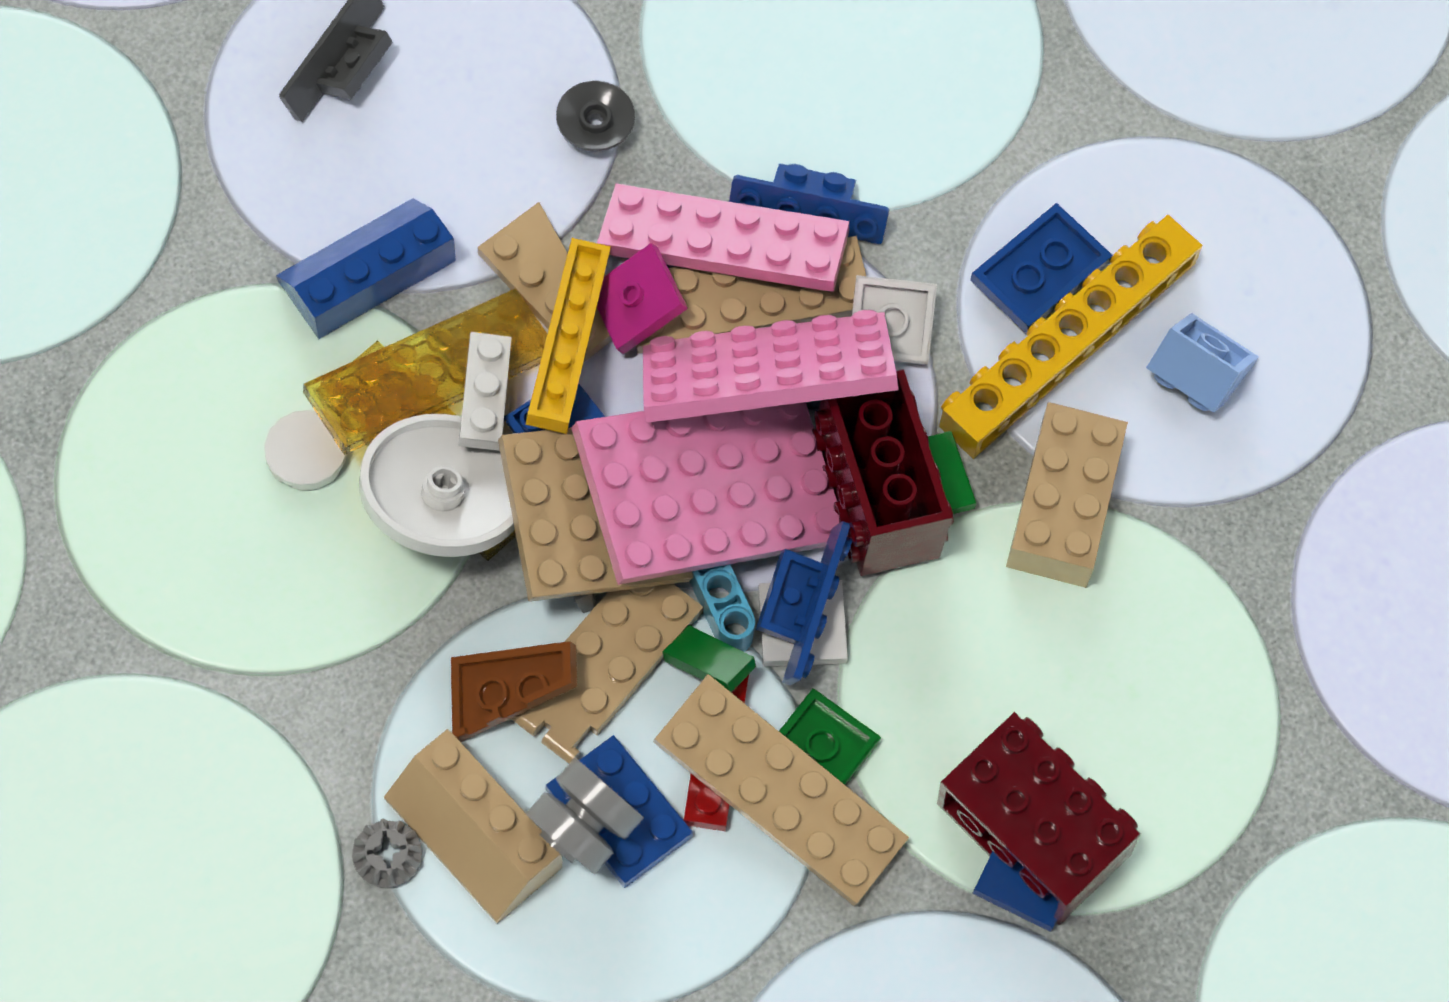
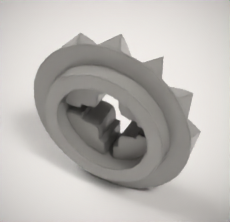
[352,818,422,888]

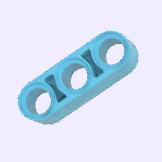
[689,564,755,652]

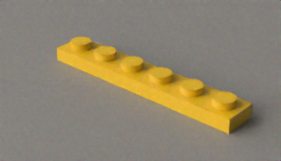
[525,238,611,434]

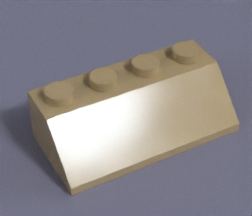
[384,729,563,924]

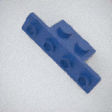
[729,163,889,244]
[756,521,852,686]

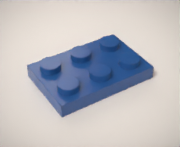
[970,203,1113,333]
[545,735,693,889]

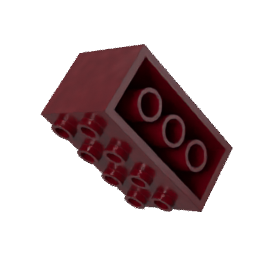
[811,369,954,576]
[937,711,1140,925]

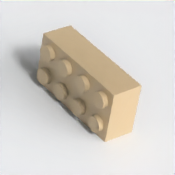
[1006,402,1128,588]

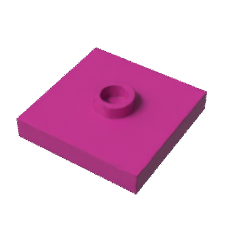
[597,243,688,354]

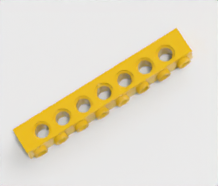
[939,214,1203,459]

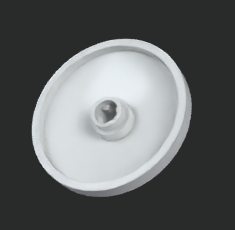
[359,414,515,557]

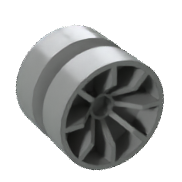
[525,757,644,875]

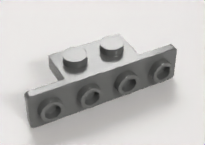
[279,0,393,121]

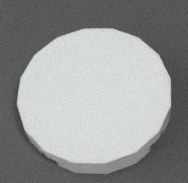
[264,410,348,491]

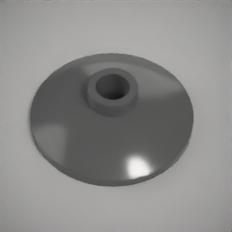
[556,81,635,151]

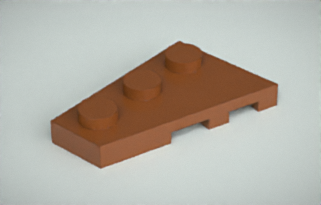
[451,641,577,742]

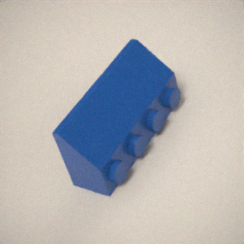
[276,198,456,339]

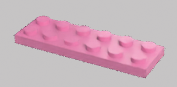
[597,184,850,292]

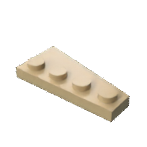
[477,202,612,362]

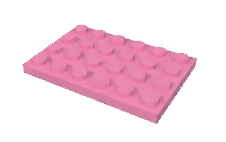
[643,310,898,423]
[571,402,848,585]

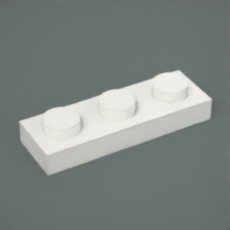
[458,332,512,451]

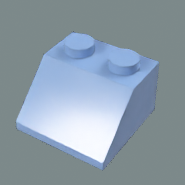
[1146,313,1258,413]

